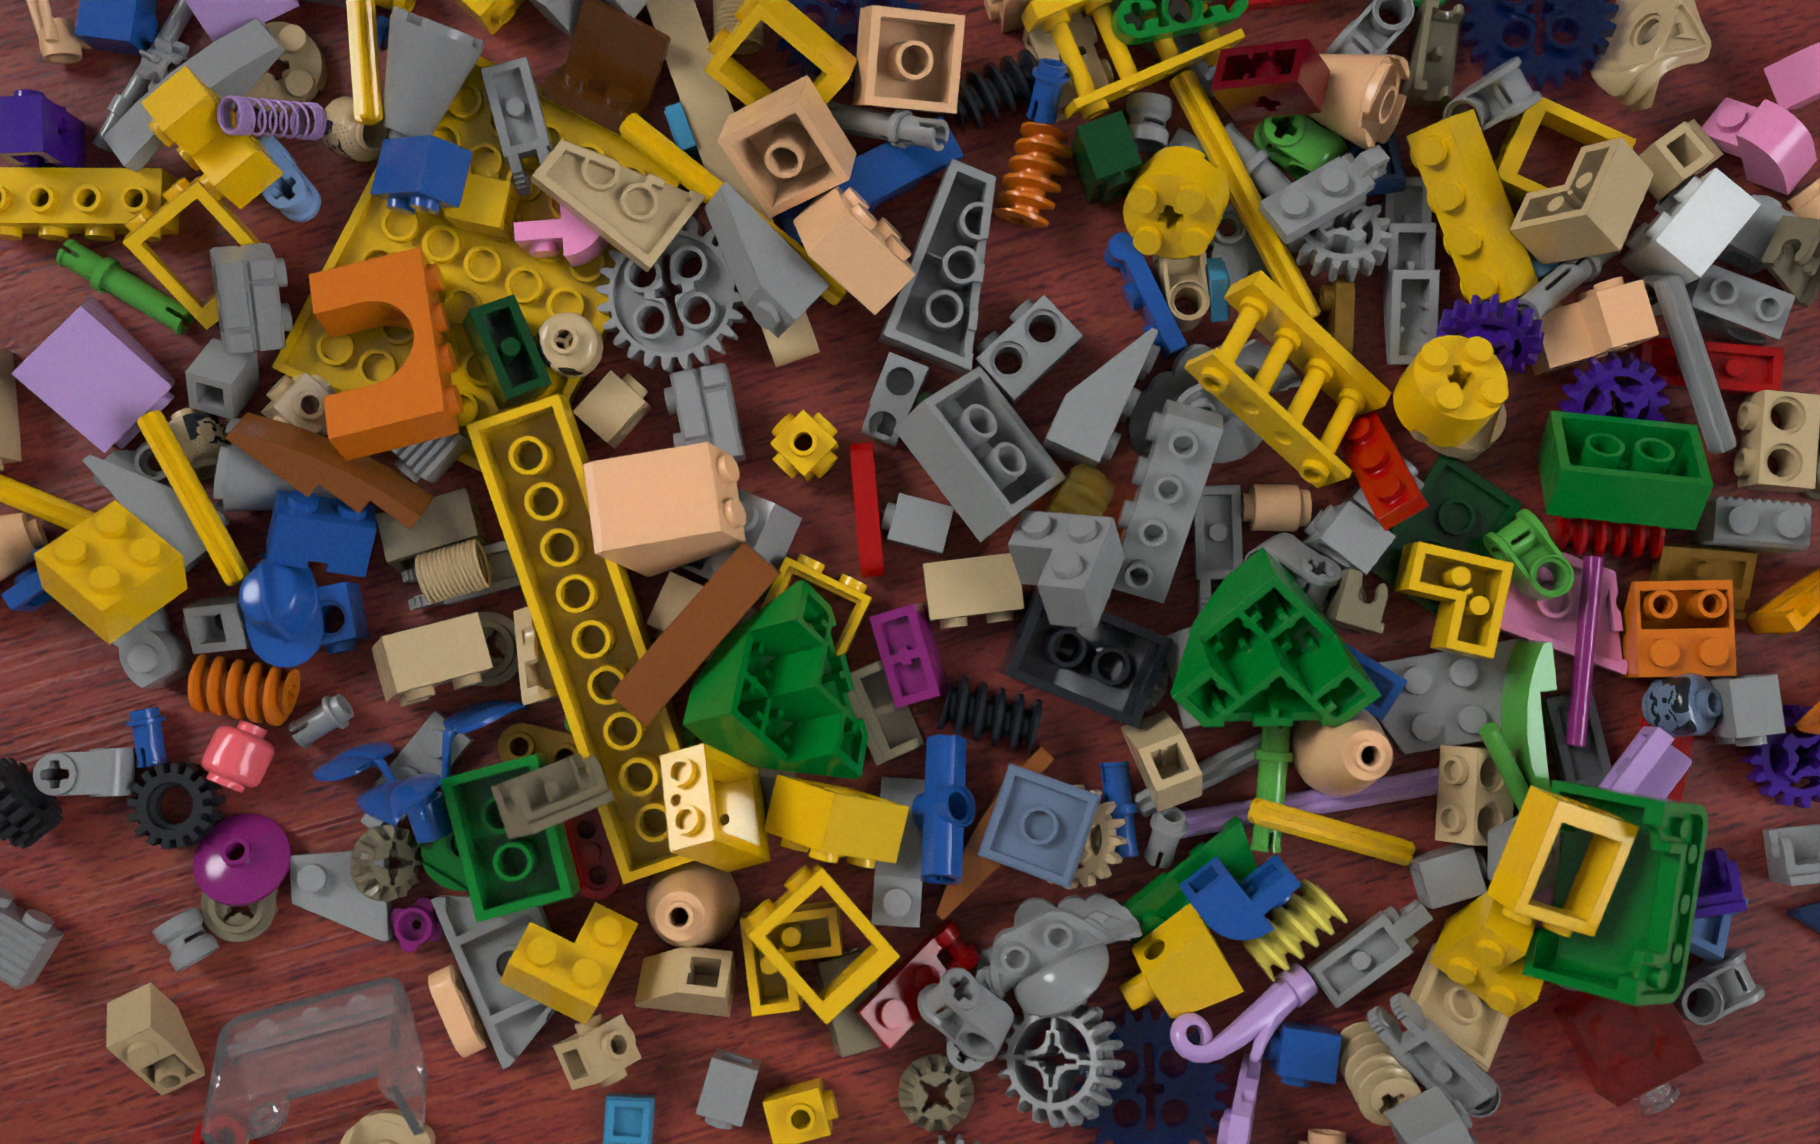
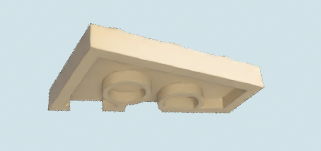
[530,139,706,272]

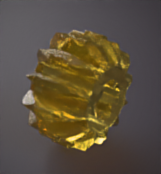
[1042,463,1114,516]

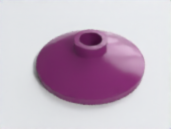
[193,814,291,906]

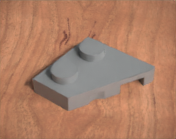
[290,850,394,941]

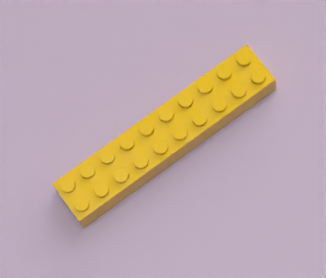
[466,394,694,884]

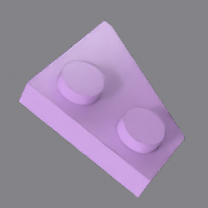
[1217,1053,1263,1144]

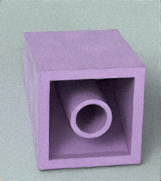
[11,296,176,453]

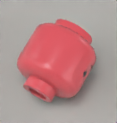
[201,720,275,793]

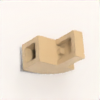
[1639,119,1724,203]

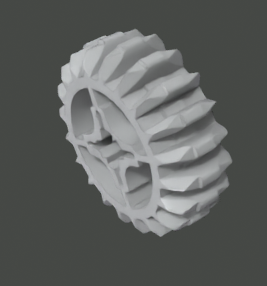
[997,999,1126,1128]

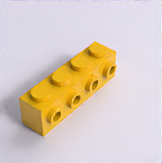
[1406,109,1539,304]
[0,167,179,242]

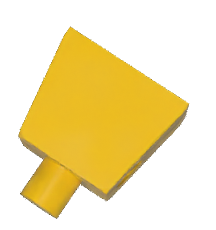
[1119,904,1244,1019]

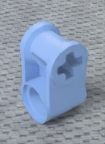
[258,130,321,223]

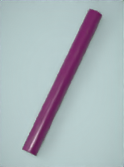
[1566,556,1604,747]

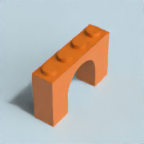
[309,247,463,461]

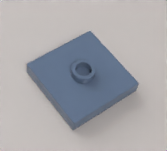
[978,763,1102,888]

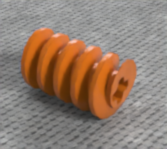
[992,122,1074,228]
[187,653,301,726]

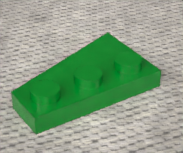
[1121,815,1257,946]

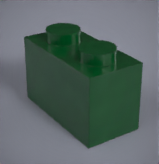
[1070,110,1142,205]
[462,294,552,411]

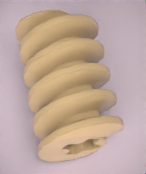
[1338,1021,1421,1126]

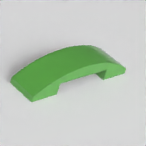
[1501,640,1564,833]

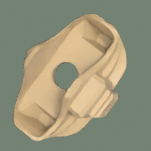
[1590,0,1711,111]

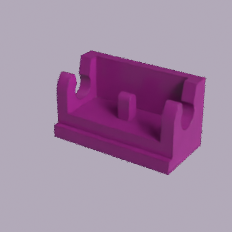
[869,603,949,708]

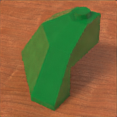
[1171,547,1381,727]
[683,580,868,779]

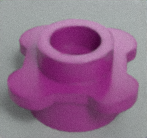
[390,897,444,952]

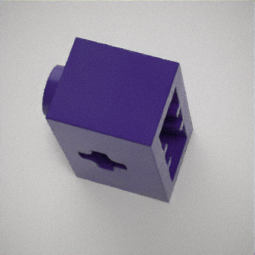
[0,89,85,168]

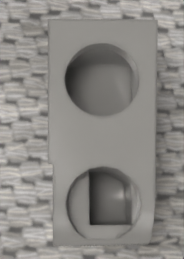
[861,352,930,448]

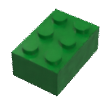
[1537,410,1713,530]
[441,751,581,923]

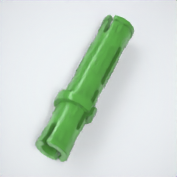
[56,238,195,335]
[1250,726,1293,853]

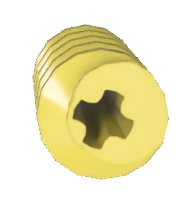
[1243,879,1348,982]

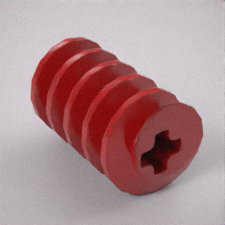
[1555,516,1666,559]

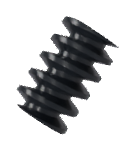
[953,48,1039,136]
[937,675,1043,757]

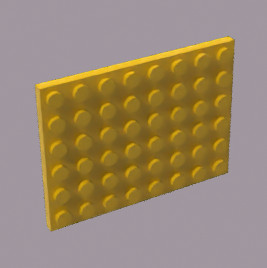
[272,56,683,472]

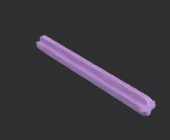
[1180,767,1439,839]

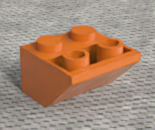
[1619,580,1737,678]

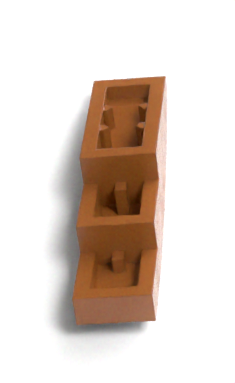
[225,412,434,530]
[610,541,781,727]
[936,744,1055,921]

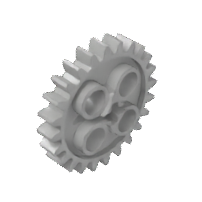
[596,220,747,373]

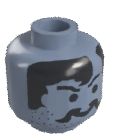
[1642,673,1722,738]

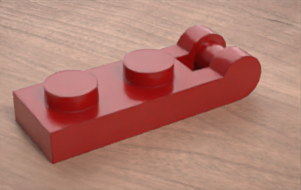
[853,919,981,1049]

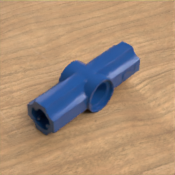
[912,734,976,885]

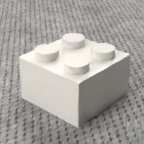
[1619,168,1761,285]

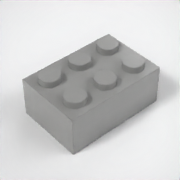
[894,366,1066,542]

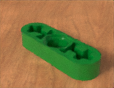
[1111,0,1248,45]

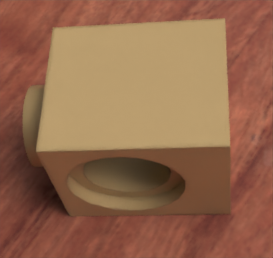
[573,370,652,449]

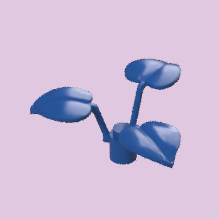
[313,699,529,843]

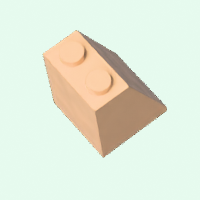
[583,442,746,577]

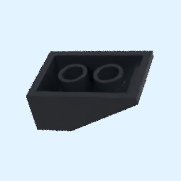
[998,585,1173,728]

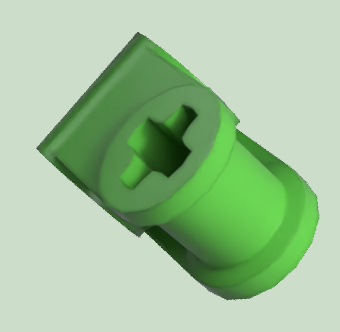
[1253,114,1348,180]
[1483,508,1574,601]

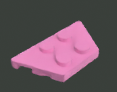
[1500,551,1628,675]

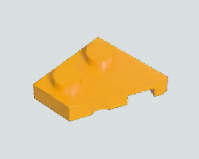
[1745,567,1820,636]

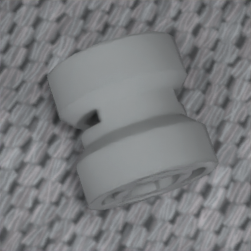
[1126,92,1173,153]
[152,906,220,973]

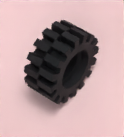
[0,757,63,849]
[127,762,226,849]

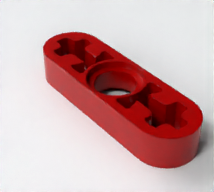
[849,441,885,578]

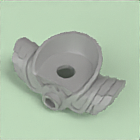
[1128,339,1301,463]
[975,892,1143,1017]

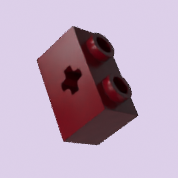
[1210,39,1331,121]

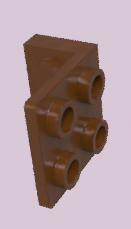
[541,0,671,136]

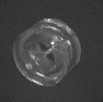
[1628,1069,1680,1115]

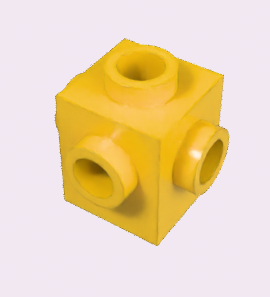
[770,410,839,482]

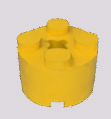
[1123,146,1230,259]
[1393,335,1509,447]

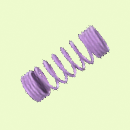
[217,95,326,141]

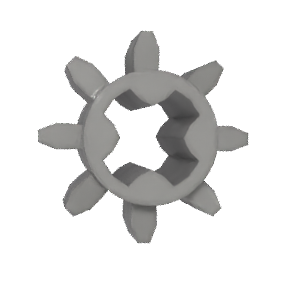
[136,38,190,91]

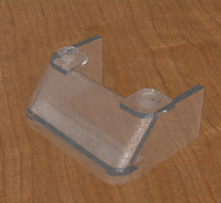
[201,977,427,1144]

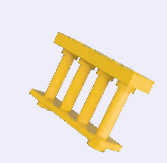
[1020,0,1245,121]
[1184,270,1392,488]

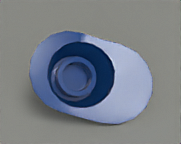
[239,558,324,667]

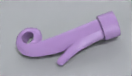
[1170,963,1318,1063]

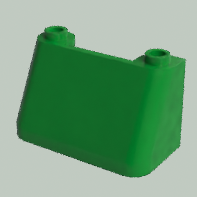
[1522,780,1708,1006]

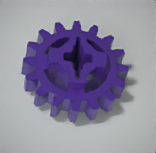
[1436,294,1545,376]
[1558,351,1669,422]
[1741,705,1820,808]

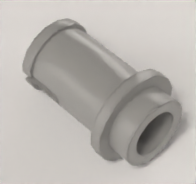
[289,694,354,748]
[1144,807,1188,868]

